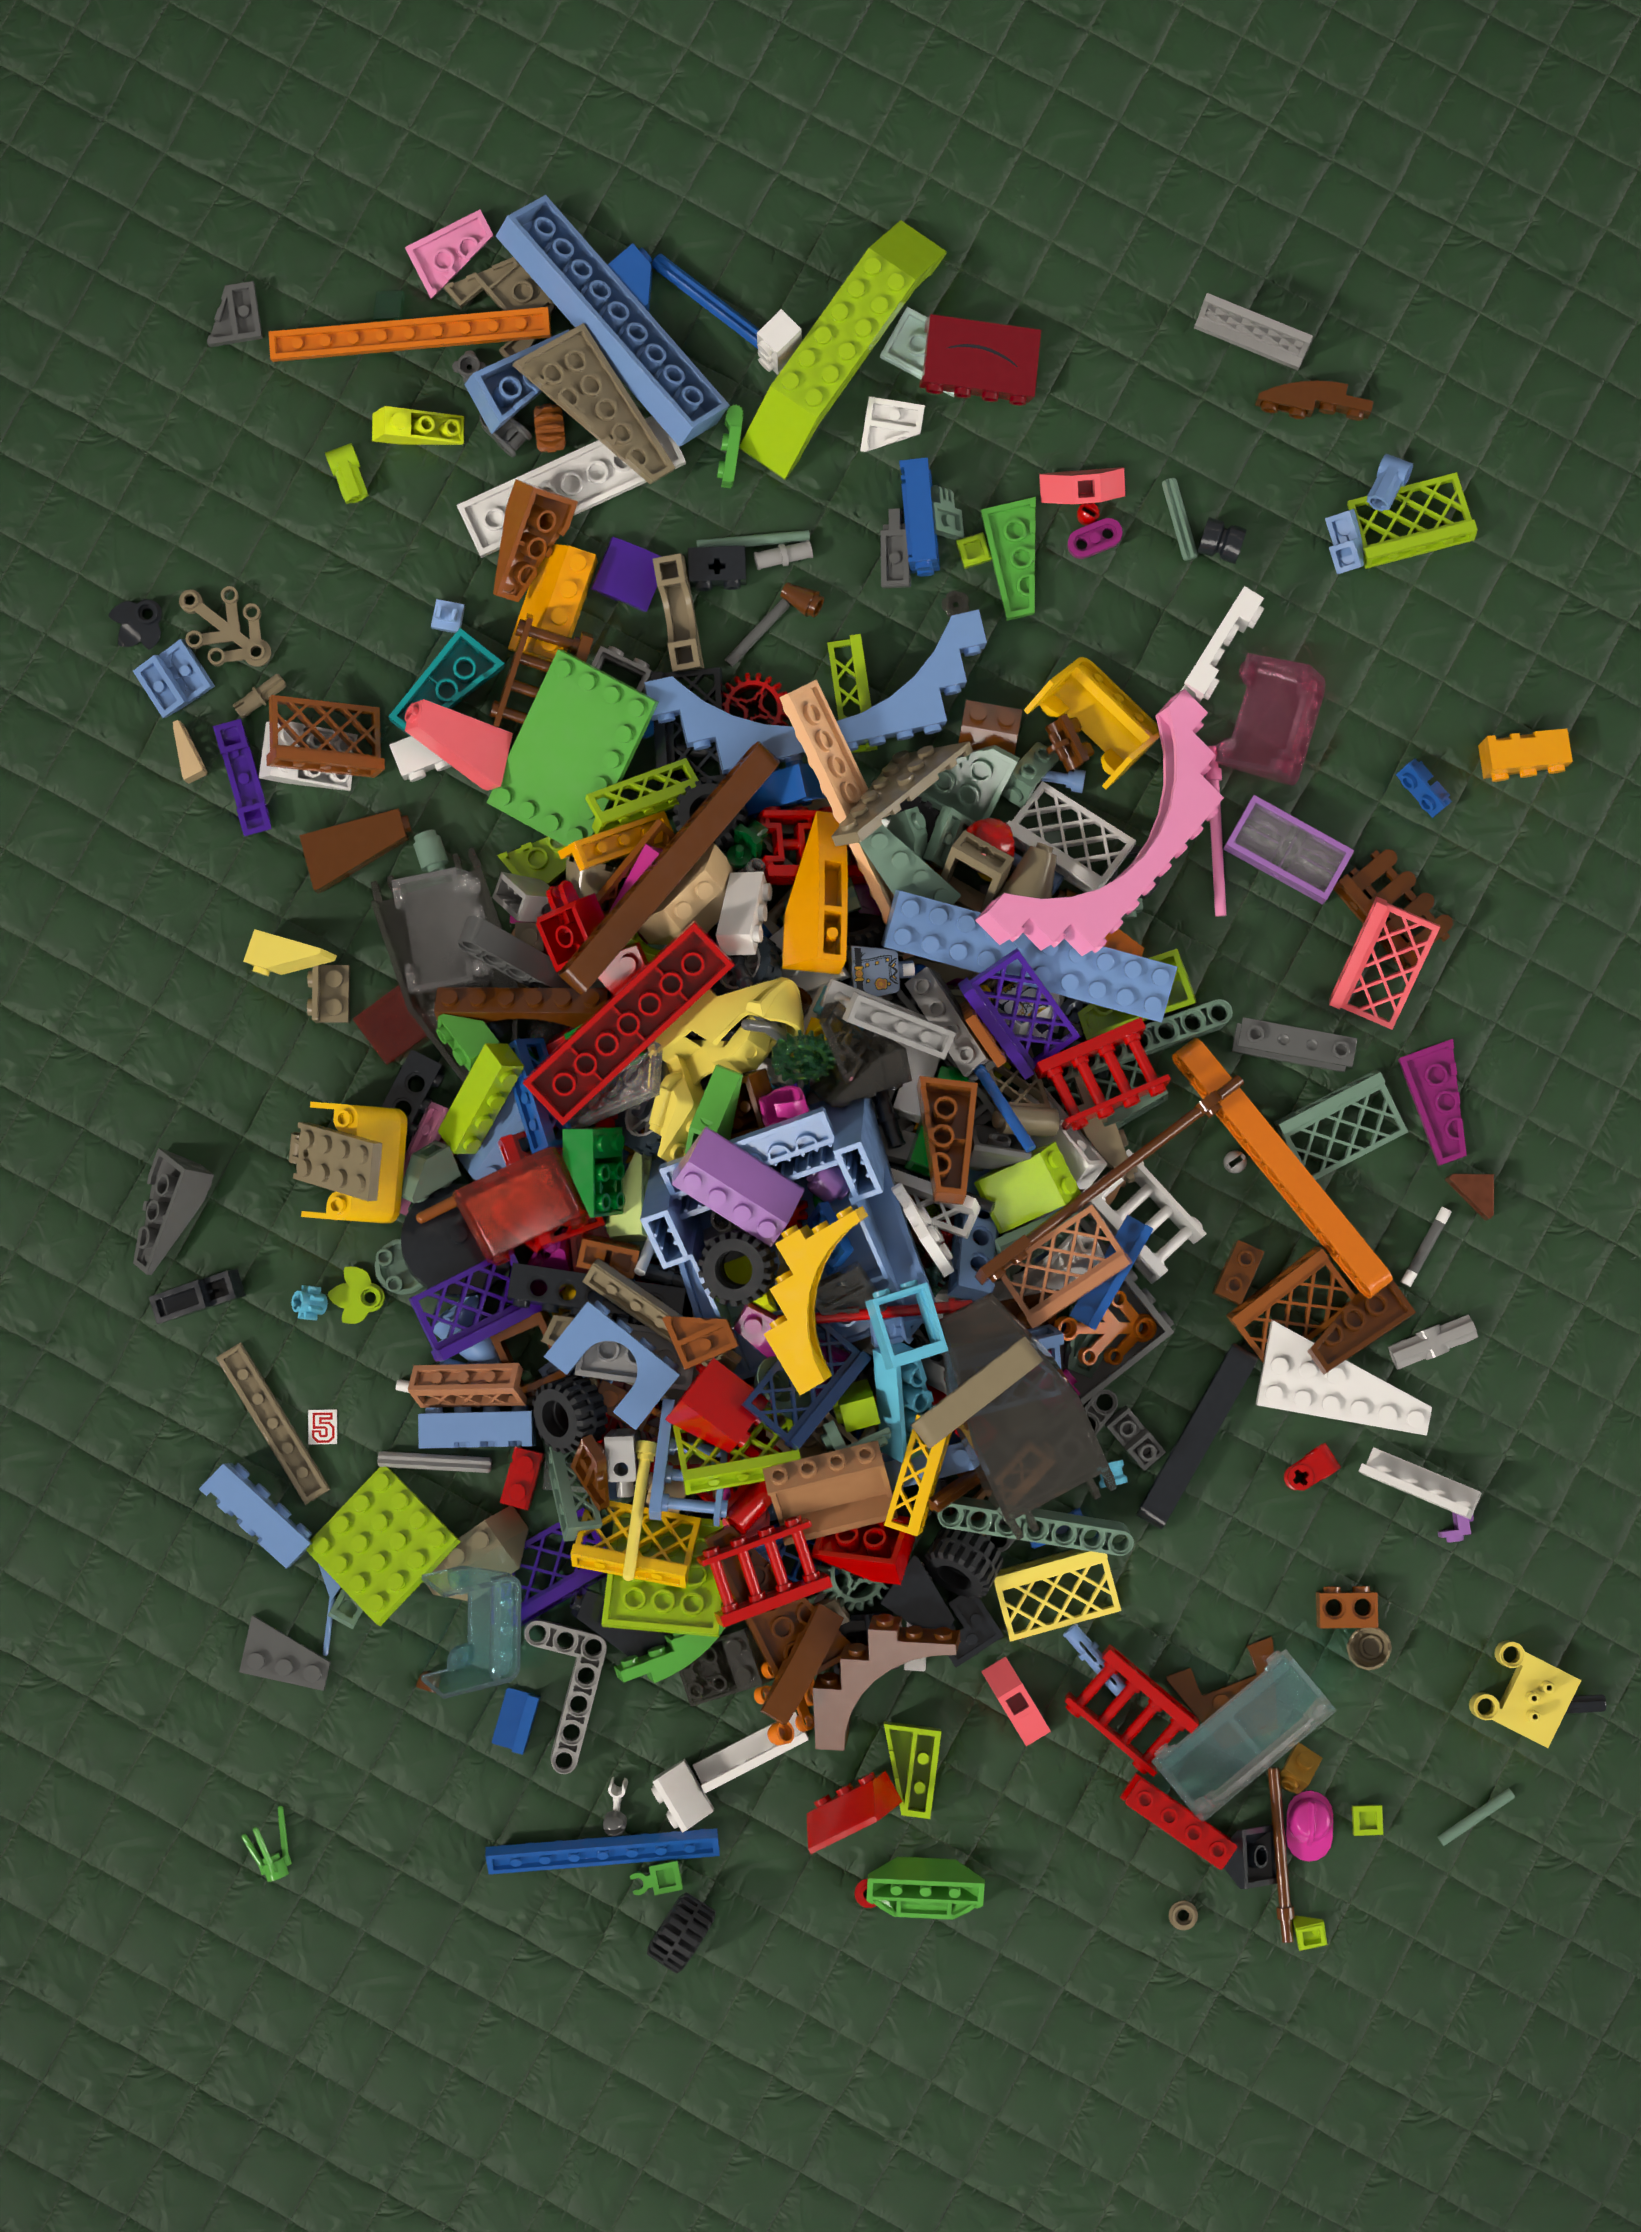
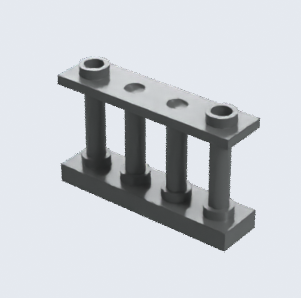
[1231,1017,1357,1073]

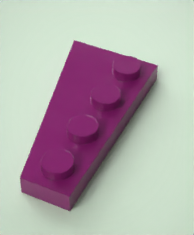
[1398,1039,1467,1166]

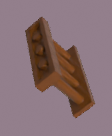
[489,613,594,727]

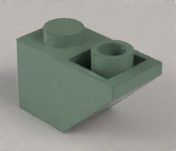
[401,1140,461,1203]

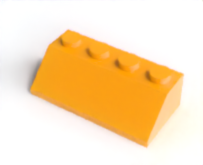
[508,544,598,662]

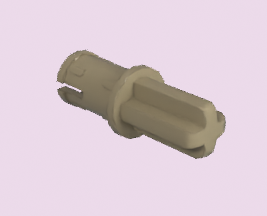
[233,674,286,719]

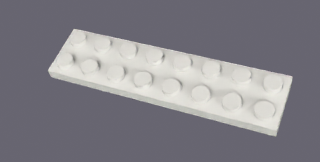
[457,416,686,558]

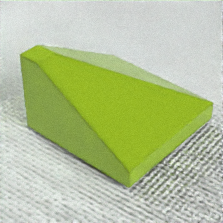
[1292,1916,1327,1951]

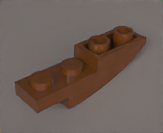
[1255,381,1374,421]

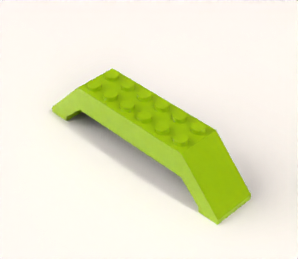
[739,220,947,480]

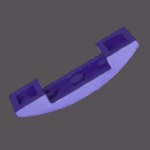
[213,719,272,837]

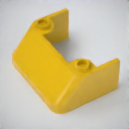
[1024,657,1160,789]
[301,1102,407,1223]

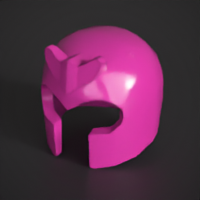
[759,1086,809,1127]

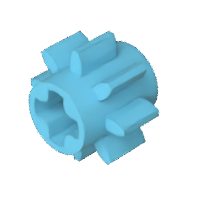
[291,1285,328,1321]

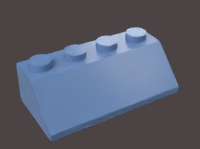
[457,1090,531,1194]

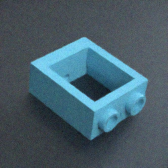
[865,1279,949,1370]

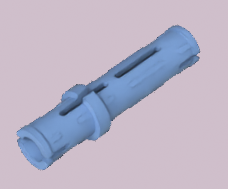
[1063,1623,1127,1697]

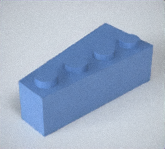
[199,1463,312,1569]

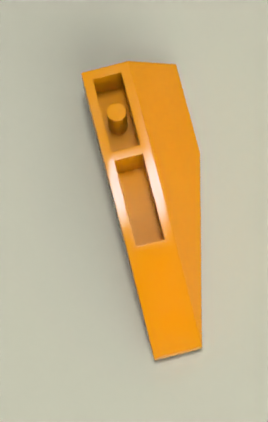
[782,811,848,974]

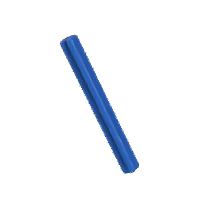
[651,254,760,349]

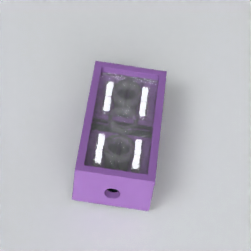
[1223,795,1354,905]

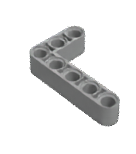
[524,1618,607,1774]

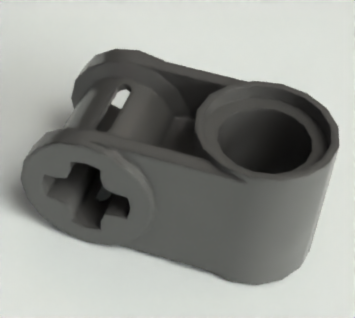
[480,414,532,458]

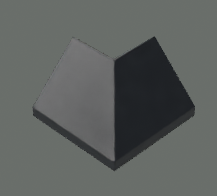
[1224,1824,1277,1889]

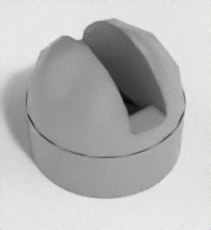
[1223,1150,1247,1174]

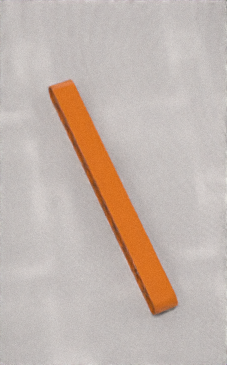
[1172,1038,1393,1298]

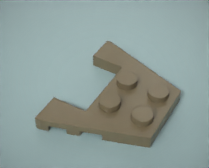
[444,257,557,358]

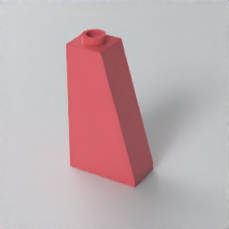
[405,699,513,791]

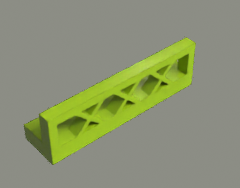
[827,634,877,753]
[585,758,699,834]

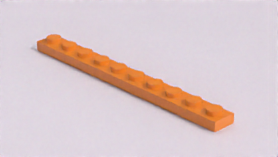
[269,307,551,362]

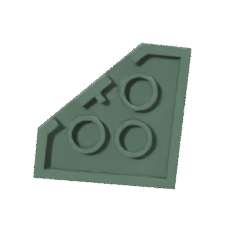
[918,745,1020,823]

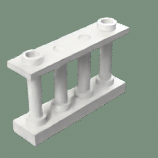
[1081,1149,1207,1284]

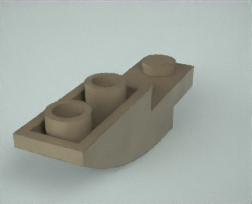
[1074,1075,1138,1183]

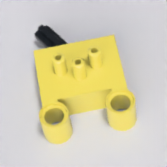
[1469,1640,1607,1748]

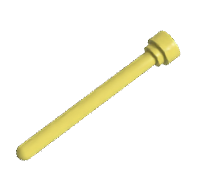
[623,1440,657,1581]

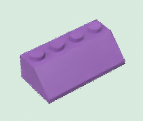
[672,1126,804,1247]

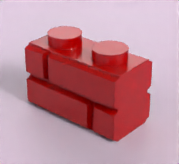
[500,1446,545,1510]

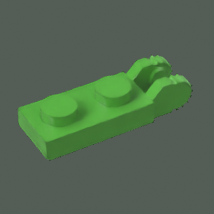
[717,404,744,488]

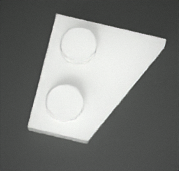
[860,397,925,452]

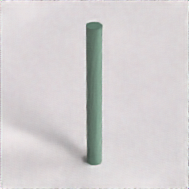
[697,530,810,547]

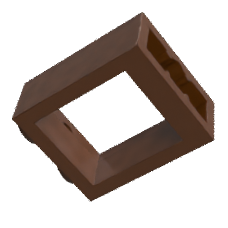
[490,1310,574,1398]

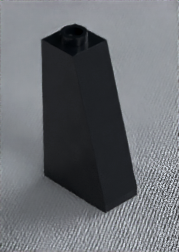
[570,1586,670,1657]

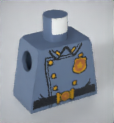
[847,945,915,997]

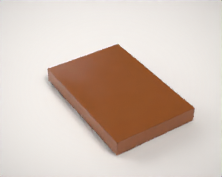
[960,1000,1007,1067]

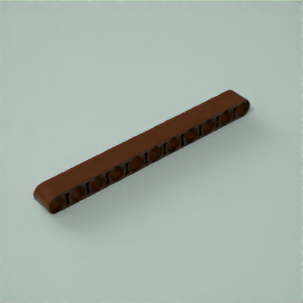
[558,741,780,995]

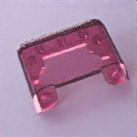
[1215,653,1325,786]

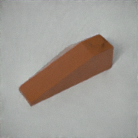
[493,479,578,602]

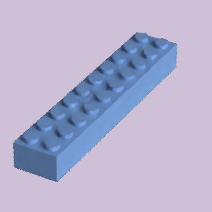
[496,195,730,447]
[881,889,1177,1023]

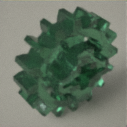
[771,1030,835,1085]

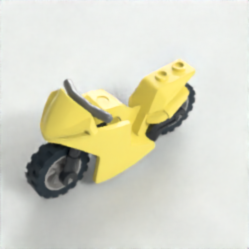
[615,935,804,1162]

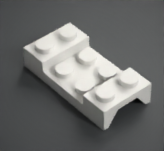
[1181,586,1264,704]

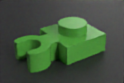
[630,1860,683,1895]

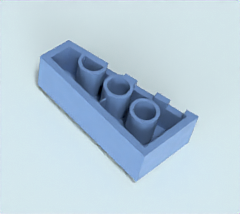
[464,329,569,434]
[418,1405,536,1449]

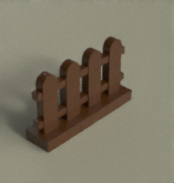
[1333,849,1453,974]

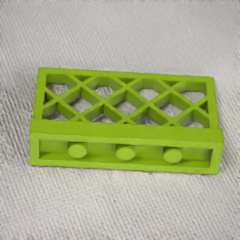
[1347,472,1478,569]
[673,1408,801,1495]

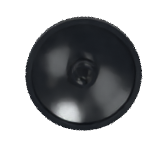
[401,1184,517,1298]

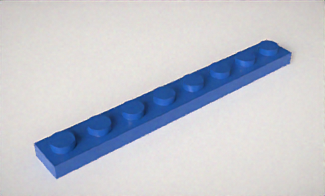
[485,1829,720,1875]

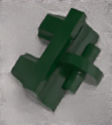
[727,820,768,872]

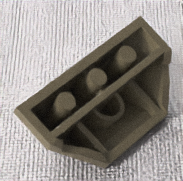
[424,1506,529,1602]

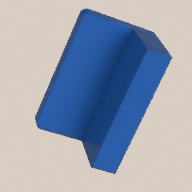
[492,1688,541,1755]

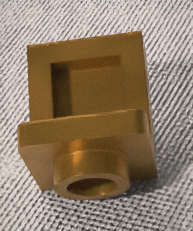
[1280,1742,1322,1794]

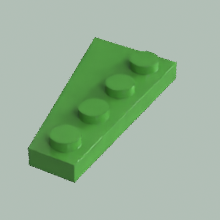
[980,497,1036,621]

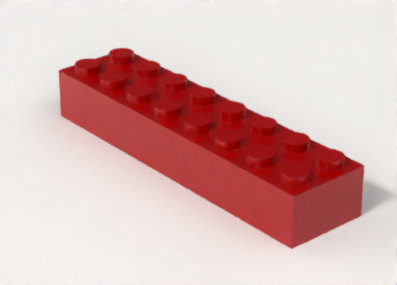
[523,920,734,1125]

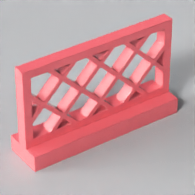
[1329,896,1440,1030]

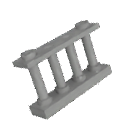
[820,978,956,1060]

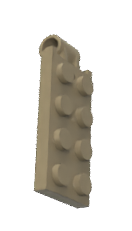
[289,1122,382,1201]

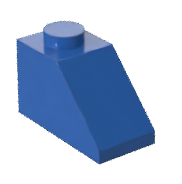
[608,244,653,312]

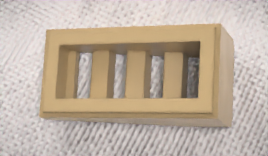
[173,720,208,784]

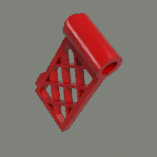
[668,1432,772,1534]

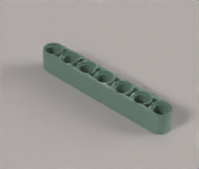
[1045,999,1233,1086]
[935,1496,1134,1556]

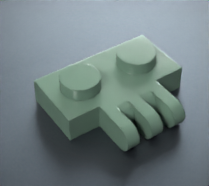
[931,485,964,540]

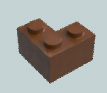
[730,1068,773,1140]

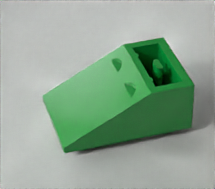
[562,1127,625,1217]

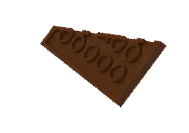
[703,1524,852,1678]

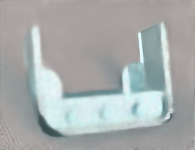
[421,1565,521,1699]

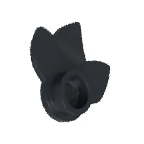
[108,599,162,650]

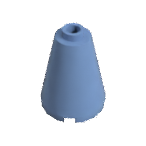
[433,1295,502,1364]

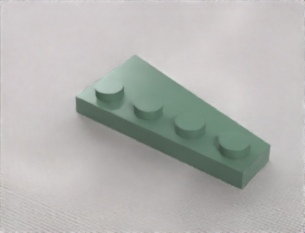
[859,825,961,905]

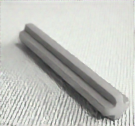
[377,1451,492,1473]

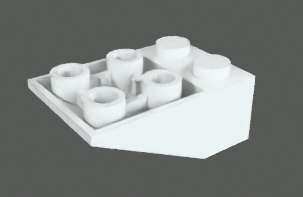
[259,722,358,791]

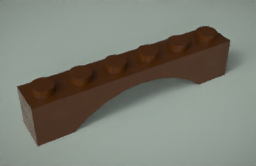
[434,987,611,1028]

